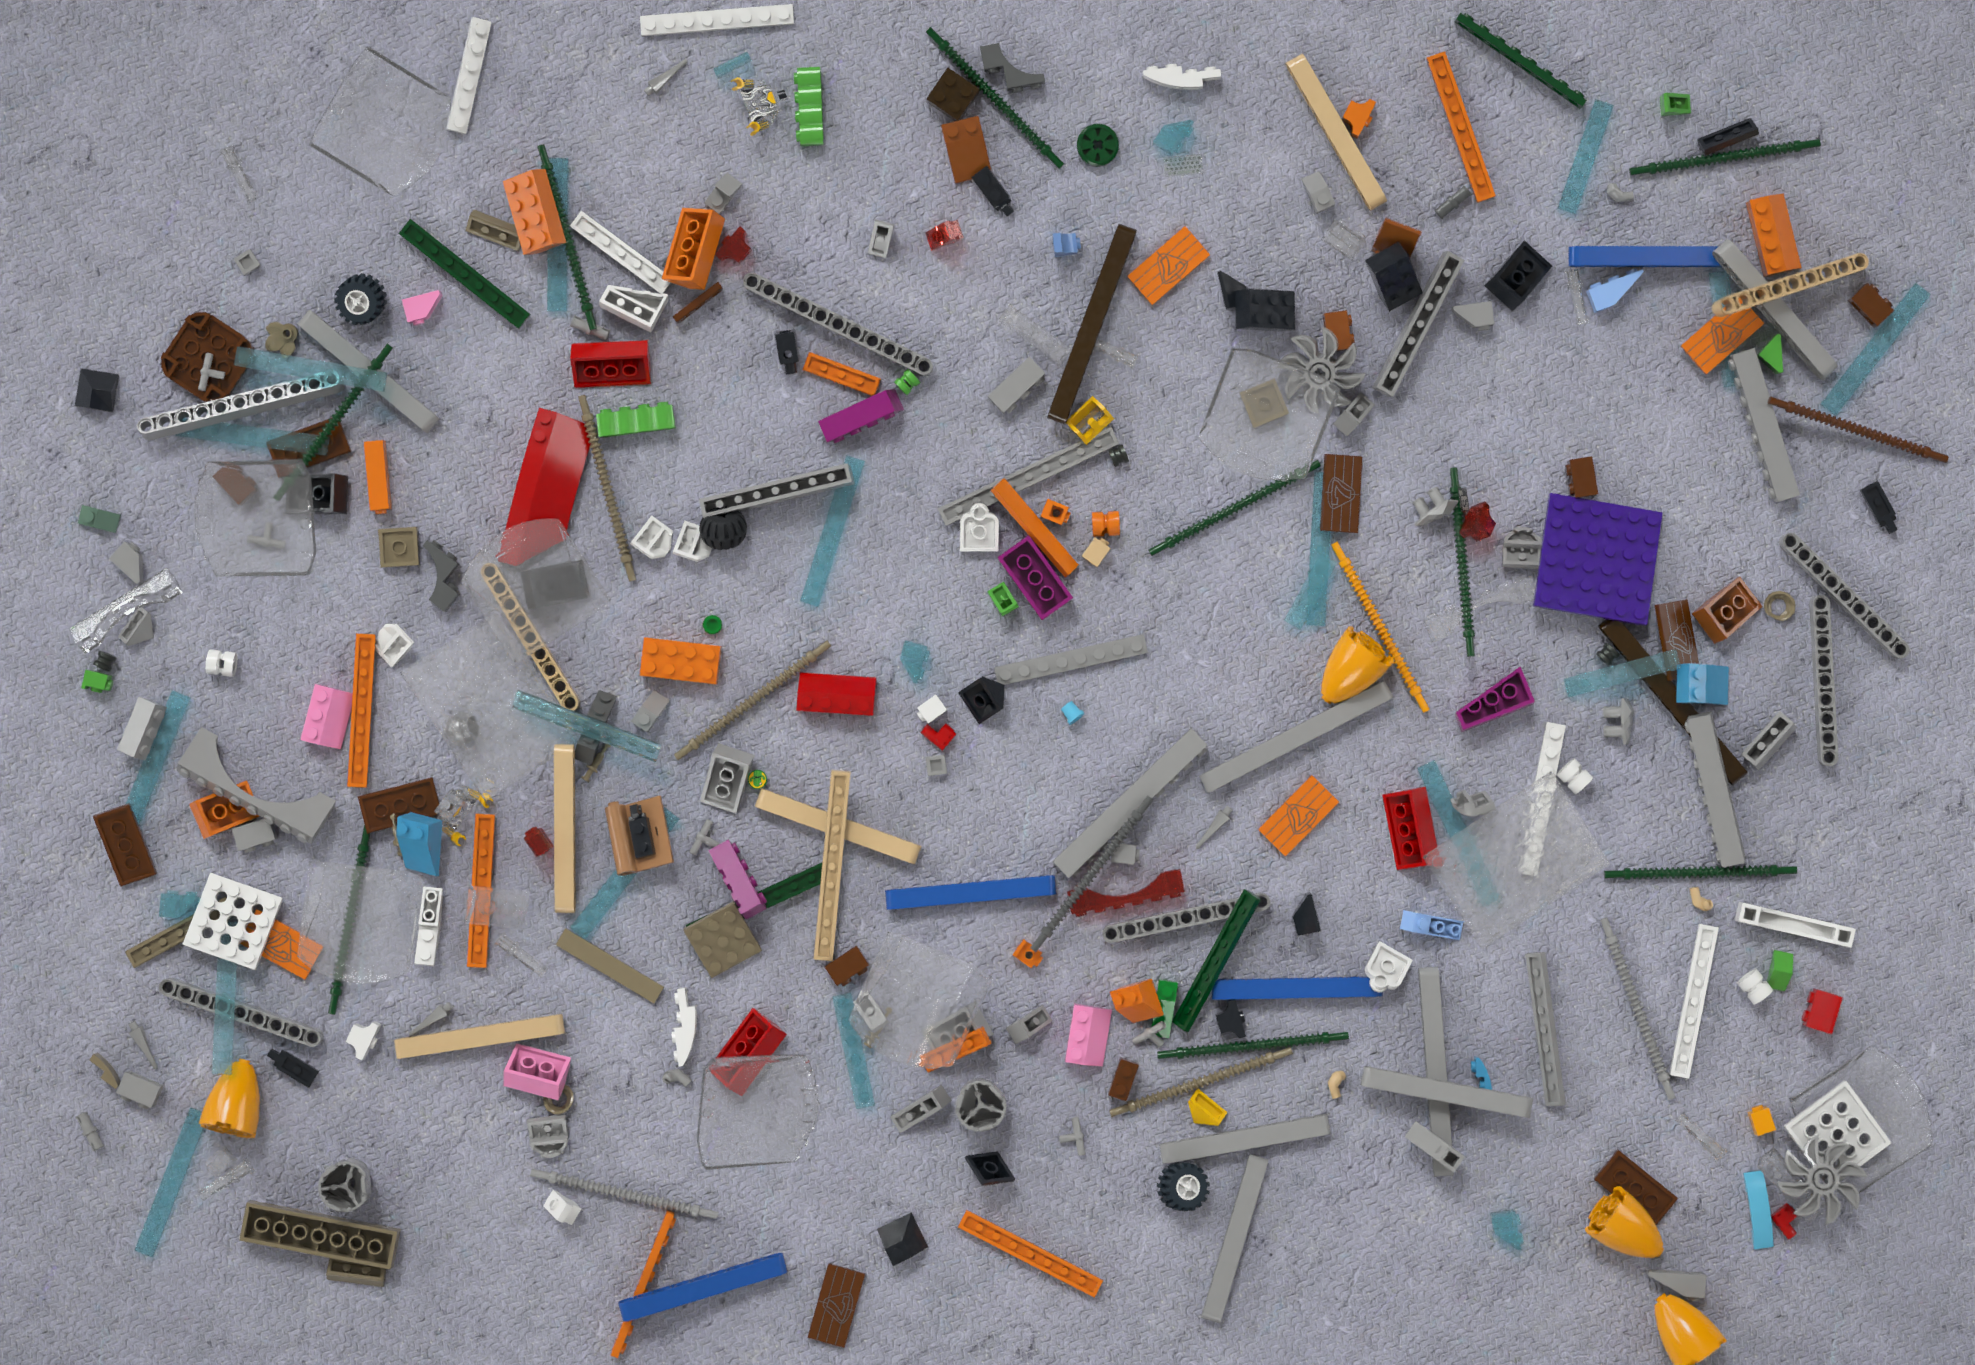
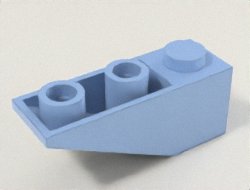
[1586,268,1644,313]
[1400,910,1464,940]

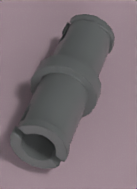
[1434,185,1472,219]

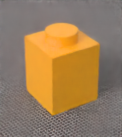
[1747,1105,1776,1136]

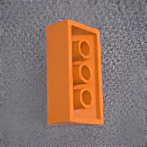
[1746,193,1802,277]
[661,208,725,290]

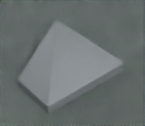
[118,606,154,646]

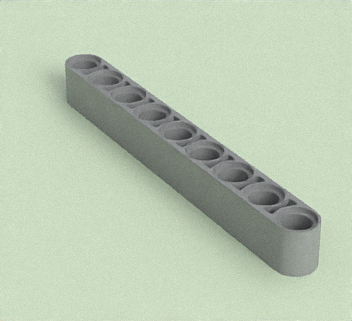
[1712,239,1838,380]
[298,309,439,433]
[1779,533,1910,659]
[1809,595,1838,766]
[1102,893,1270,943]
[159,978,324,1047]
[1361,1066,1533,1118]
[1159,1114,1331,1164]
[1201,1154,1268,1323]

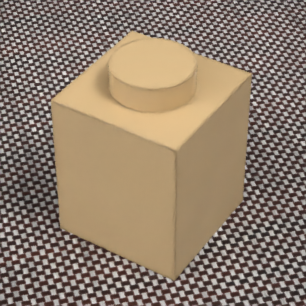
[1081,537,1111,567]

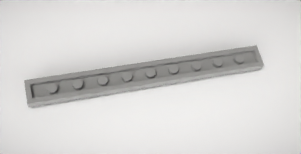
[938,427,1119,526]

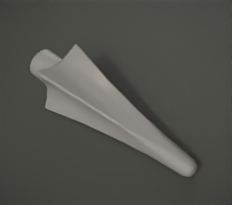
[644,59,687,96]
[1196,805,1233,849]
[409,1002,453,1036]
[128,1021,158,1069]

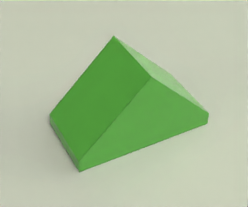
[1660,93,1691,116]
[1757,334,1783,374]
[987,582,1019,617]
[1767,950,1793,991]

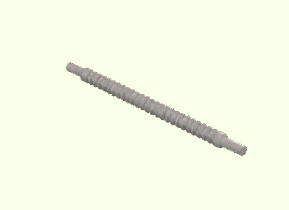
[1600,917,1675,1100]
[530,1169,719,1219]

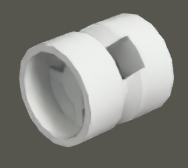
[206,649,238,677]
[1556,758,1593,794]
[1737,968,1773,1005]

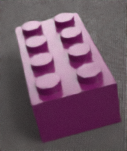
[997,535,1073,620]

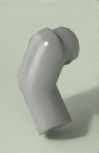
[1607,183,1634,202]
[662,1069,692,1087]

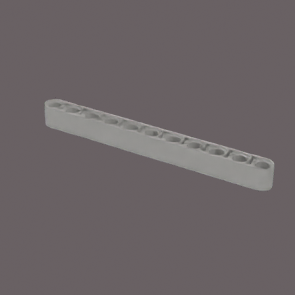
[743,273,933,376]
[137,370,345,441]
[1199,680,1393,793]
[1418,966,1454,1177]

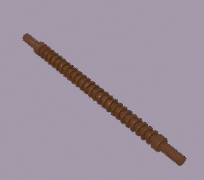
[1768,396,1949,463]

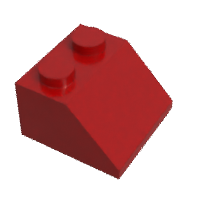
[1801,988,1843,1034]

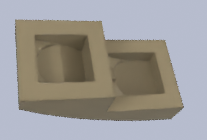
[89,1053,121,1089]

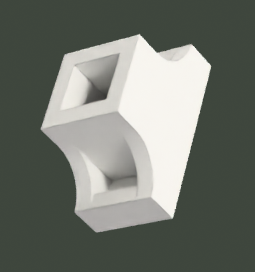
[346,1021,382,1060]
[544,1190,581,1225]

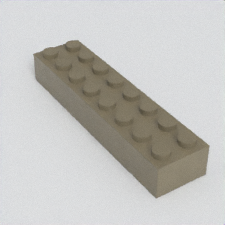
[239,1200,401,1269]

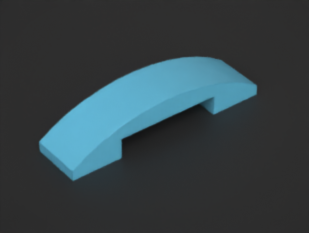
[1743,1170,1774,1249]

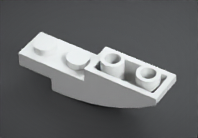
[1143,64,1221,90]
[414,887,443,966]
[672,987,697,1066]

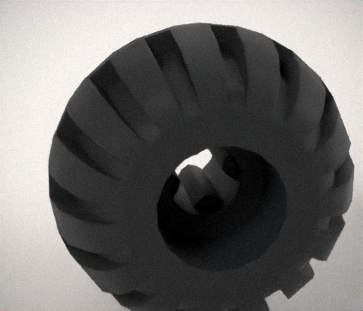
[699,507,747,550]

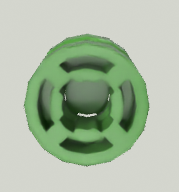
[894,369,921,395]

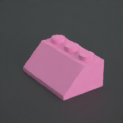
[300,684,353,749]
[1065,1003,1112,1067]
[504,1043,571,1100]

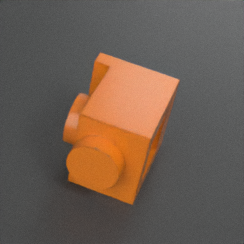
[1040,499,1071,526]
[1012,939,1043,968]

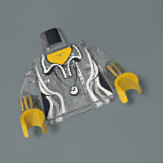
[731,77,788,136]
[434,786,493,846]

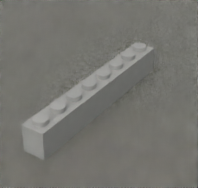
[1372,251,1464,397]
[1728,348,1800,502]
[699,463,855,518]
[1685,711,1746,867]

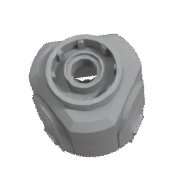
[956,1078,1006,1132]
[318,1158,372,1212]

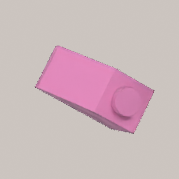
[402,290,442,326]

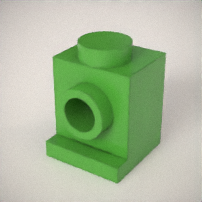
[81,670,113,693]

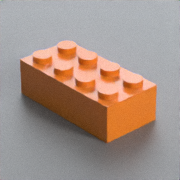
[503,169,566,255]
[640,637,722,684]

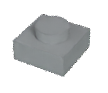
[234,249,261,276]
[925,755,947,776]

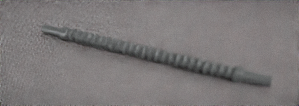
[1030,796,1153,952]

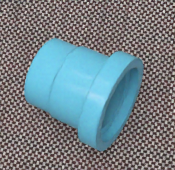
[1061,701,1085,725]

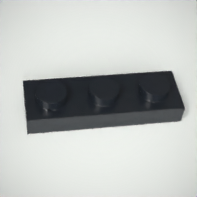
[1697,118,1759,156]

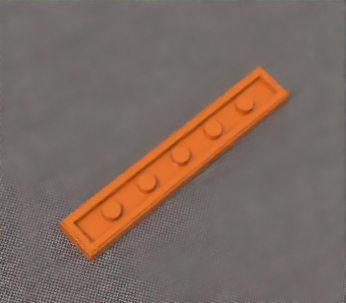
[990,478,1079,577]

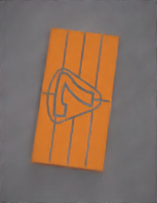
[1127,226,1210,305]
[1680,298,1764,375]
[1258,775,1339,856]
[240,909,324,980]

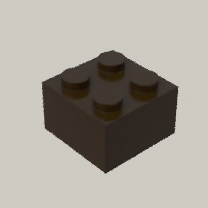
[926,68,980,121]

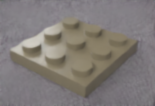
[683,901,762,978]

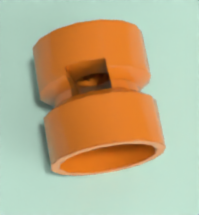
[1092,511,1120,537]

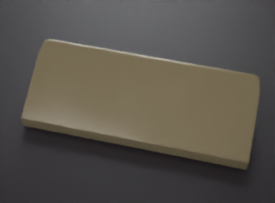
[465,210,521,252]
[326,1258,386,1287]

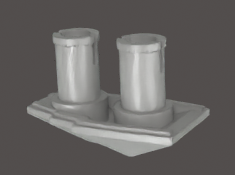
[1413,487,1458,526]
[1603,698,1634,745]

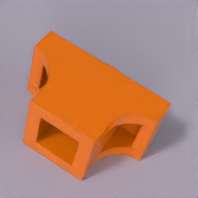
[1341,99,1376,139]

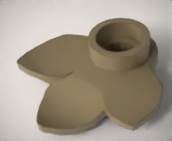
[265,322,298,359]

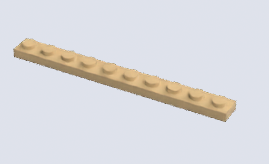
[813,770,851,961]

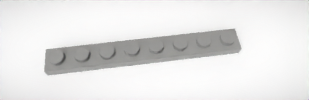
[994,634,1148,685]
[1525,952,1566,1106]

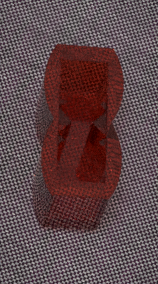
[523,826,554,858]

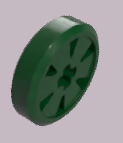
[1077,124,1119,167]

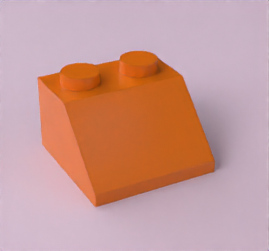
[1110,978,1164,1023]

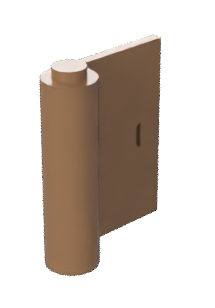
[605,795,674,876]

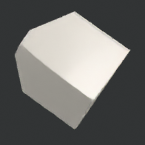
[630,516,673,559]
[672,521,712,562]
[375,624,414,667]

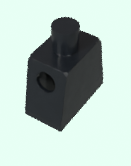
[775,329,800,375]

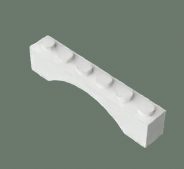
[1735,902,1856,948]

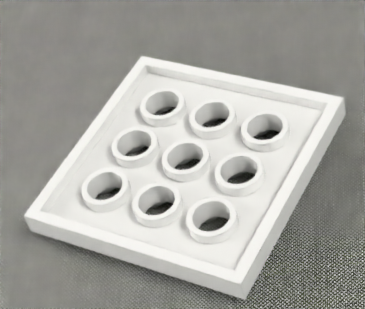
[183,873,283,971]
[1783,1080,1891,1183]

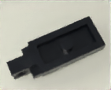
[971,166,1014,217]
[1860,480,1898,534]
[628,804,656,859]
[267,1048,320,1088]

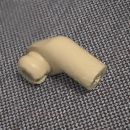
[1689,887,1713,911]
[1328,1070,1346,1099]

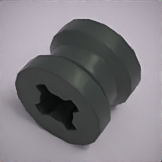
[1108,444,1129,467]
[1596,643,1620,667]
[93,650,117,672]

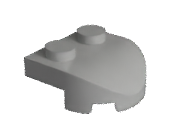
[1502,527,1542,569]
[1451,790,1496,816]
[527,1115,568,1158]

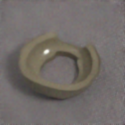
[1764,591,1796,621]
[543,1085,574,1115]

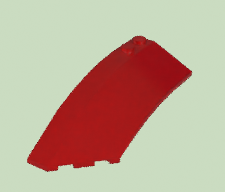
[498,408,595,567]

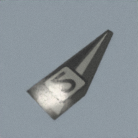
[1458,487,1474,540]

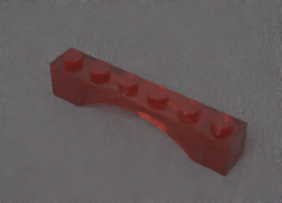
[1067,869,1185,917]

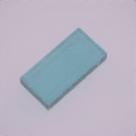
[713,52,752,78]

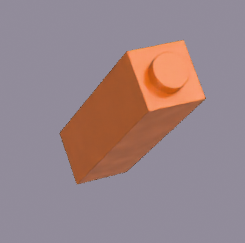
[364,440,392,514]

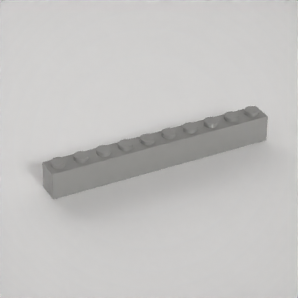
[1053,728,1207,878]

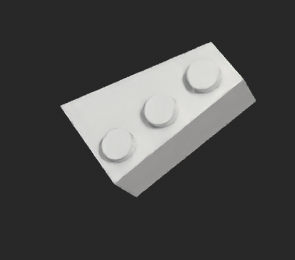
[599,285,669,333]

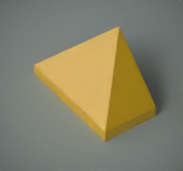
[1188,1089,1227,1126]

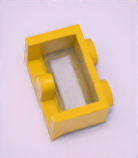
[1066,396,1114,445]

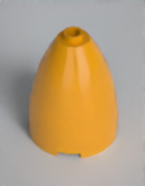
[1321,626,1394,704]
[199,1059,260,1138]
[1585,1186,1664,1258]
[1654,1293,1727,1365]

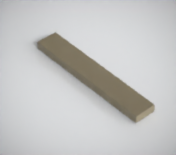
[125,896,227,968]
[556,928,664,1003]

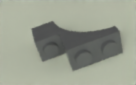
[980,43,1045,93]
[423,540,460,612]
[575,690,617,765]

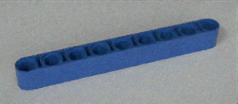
[1568,246,1722,267]
[885,875,1057,910]
[1212,976,1383,1000]
[618,1253,788,1322]

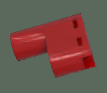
[920,723,956,751]
[1771,1203,1797,1240]

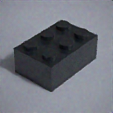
[1365,241,1423,312]
[1235,289,1295,332]

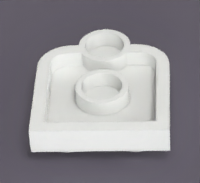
[960,503,999,551]
[1365,941,1413,992]

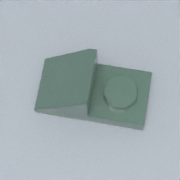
[78,505,121,533]

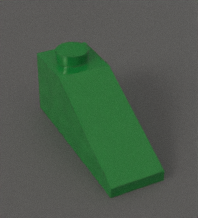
[1152,979,1178,1038]

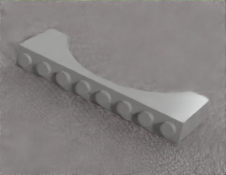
[177,727,336,844]

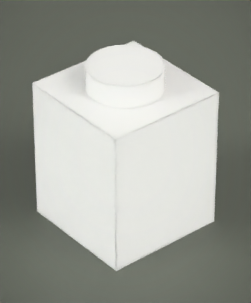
[917,695,947,723]

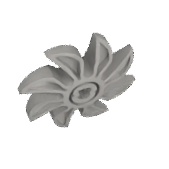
[1277,327,1366,414]
[1777,1135,1867,1225]

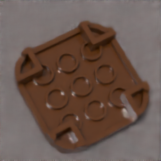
[160,312,255,402]

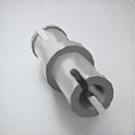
[570,315,610,341]
[76,1112,104,1151]

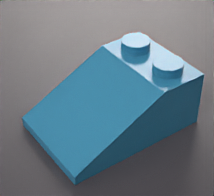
[1676,664,1729,705]
[396,812,443,876]

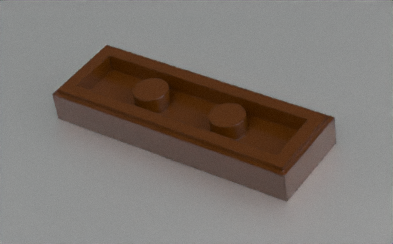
[672,282,723,324]

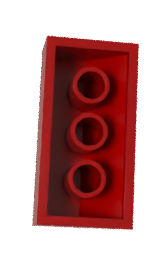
[570,340,651,388]
[796,672,876,716]
[1382,787,1440,870]
[708,1008,787,1096]

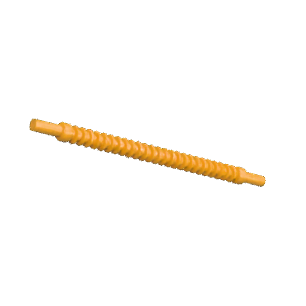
[1331,541,1430,713]

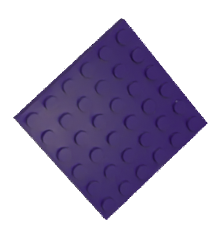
[1533,493,1663,626]

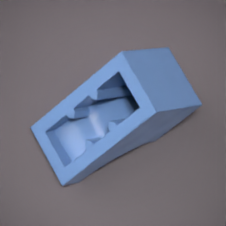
[1052,233,1081,257]

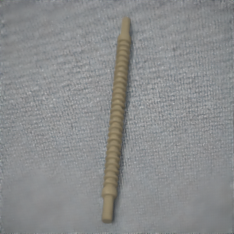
[578,395,636,582]
[674,640,831,760]
[1109,1047,1293,1117]

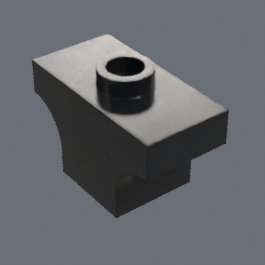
[1215,999,1246,1039]

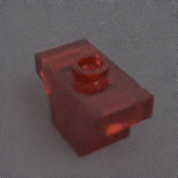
[925,220,964,251]
[715,226,752,265]
[1459,501,1496,542]

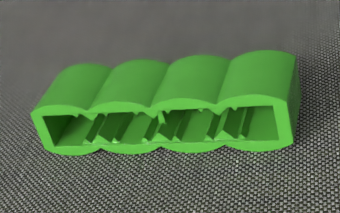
[794,67,824,146]
[596,402,676,438]

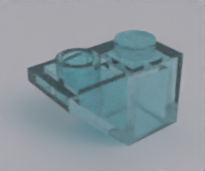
[1153,120,1195,156]
[900,640,930,684]
[159,890,201,918]
[1490,1209,1524,1250]

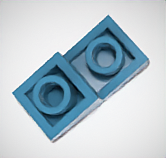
[1471,1056,1492,1090]

